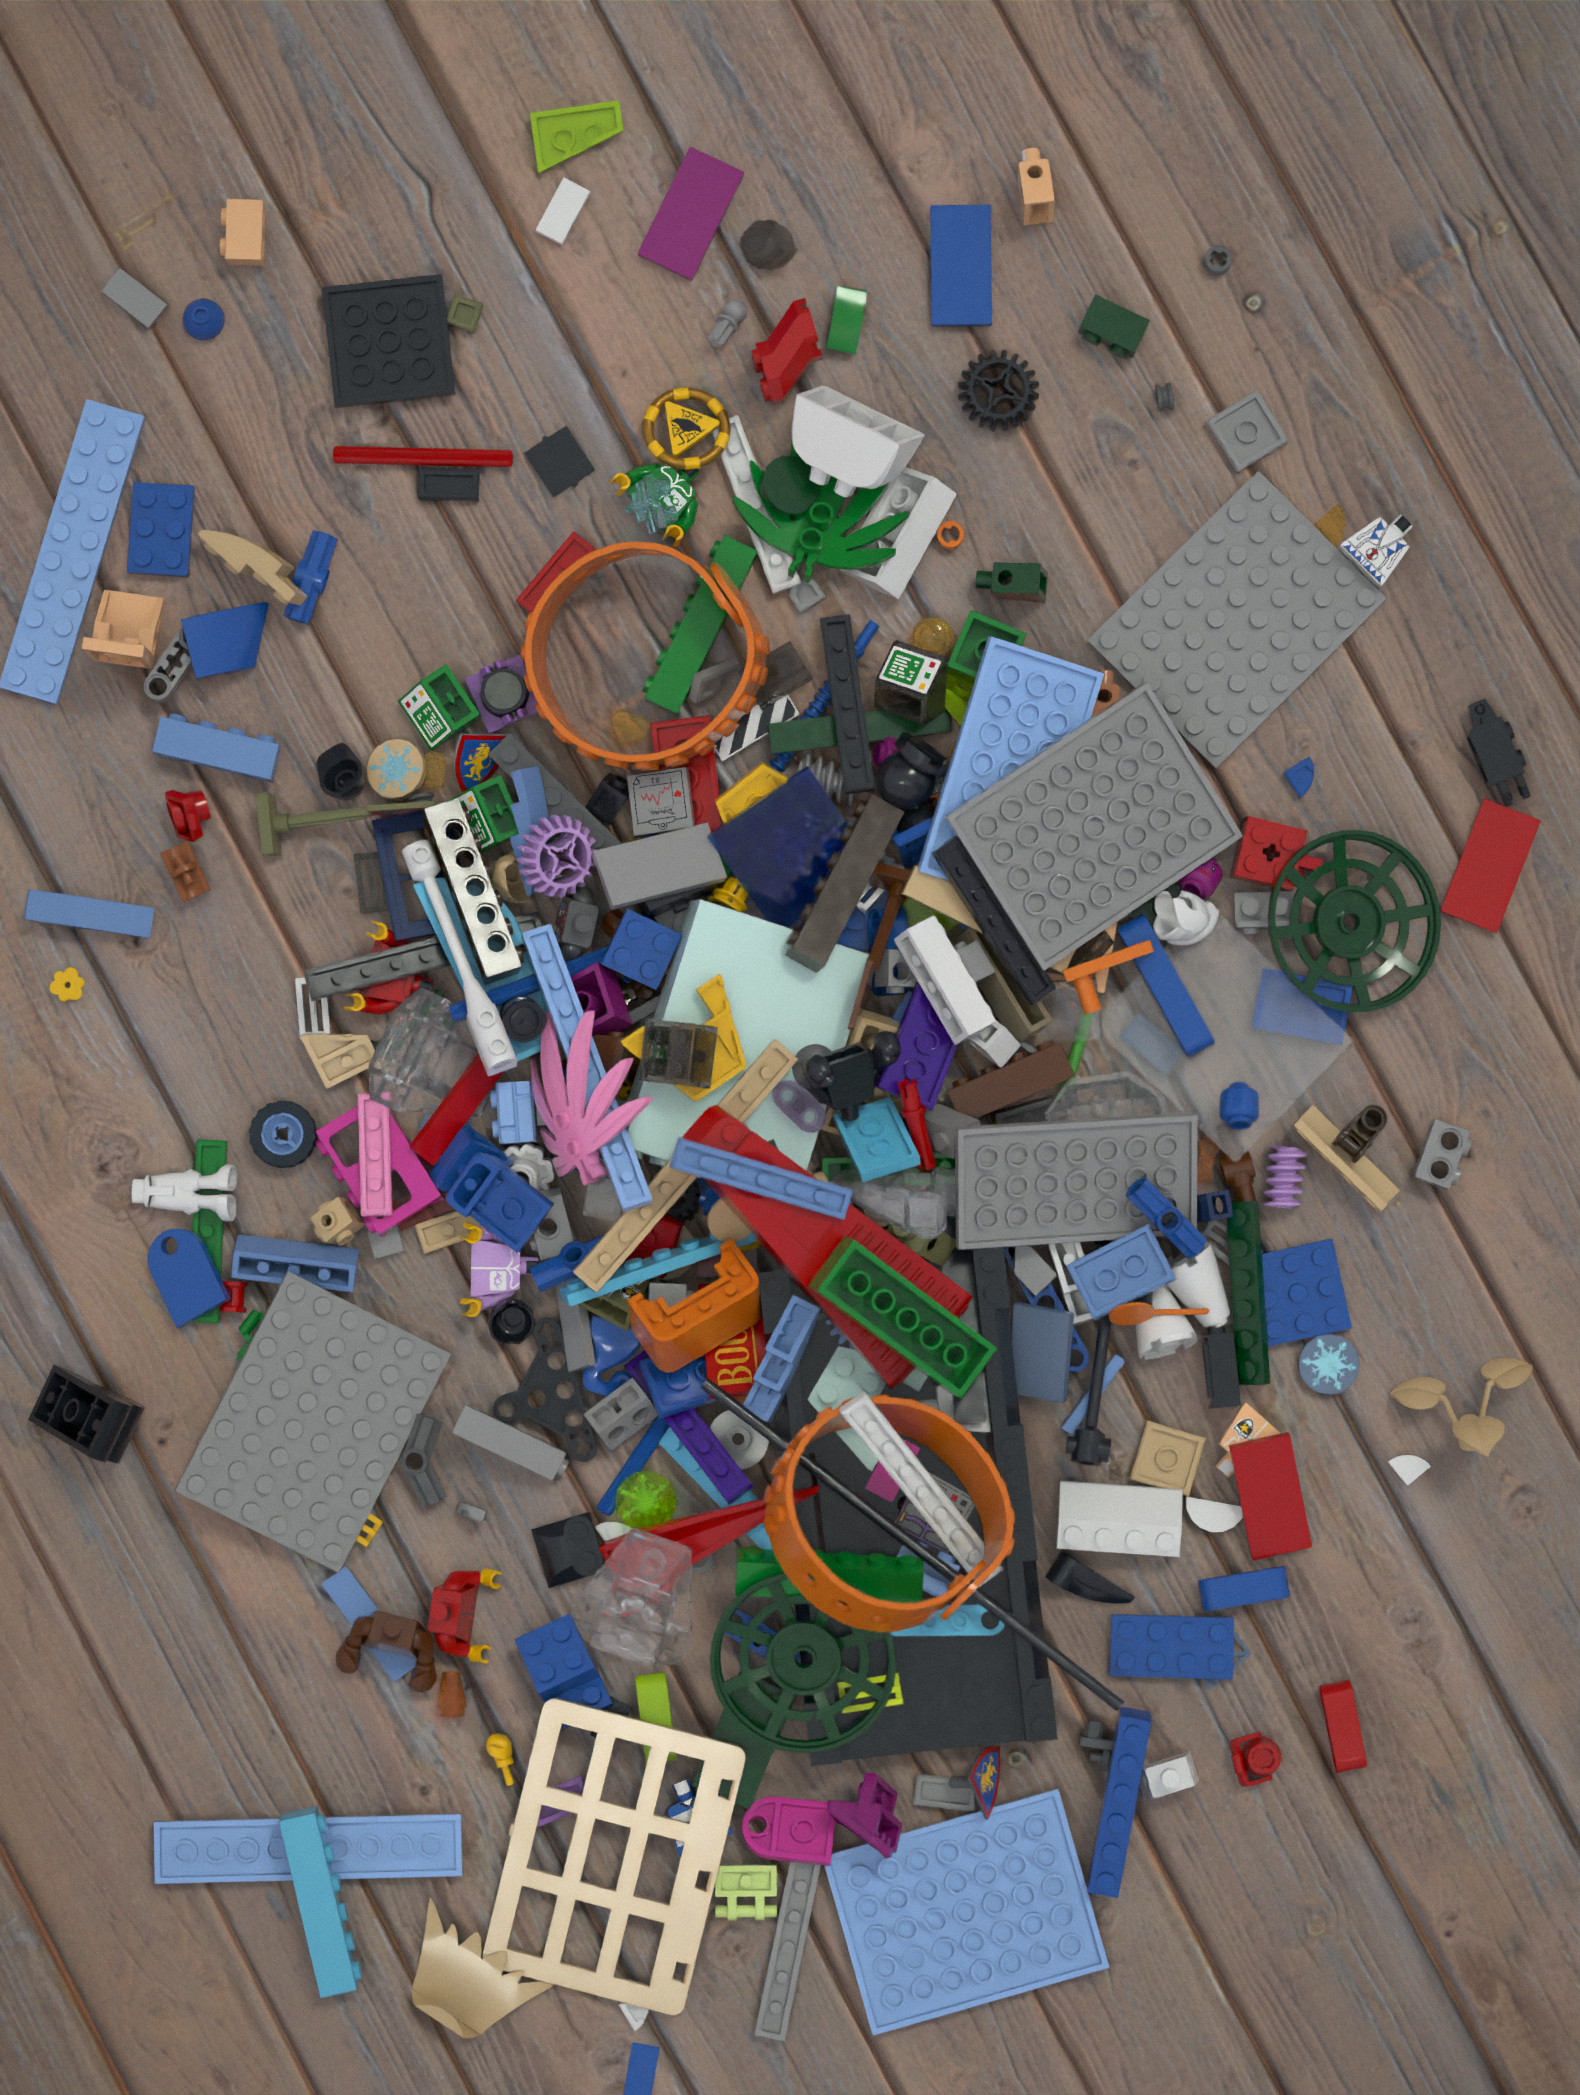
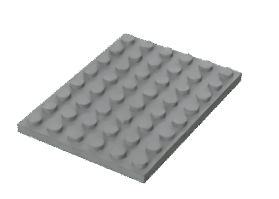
[1087,471,1387,769]
[944,682,1243,971]
[174,1271,451,1573]

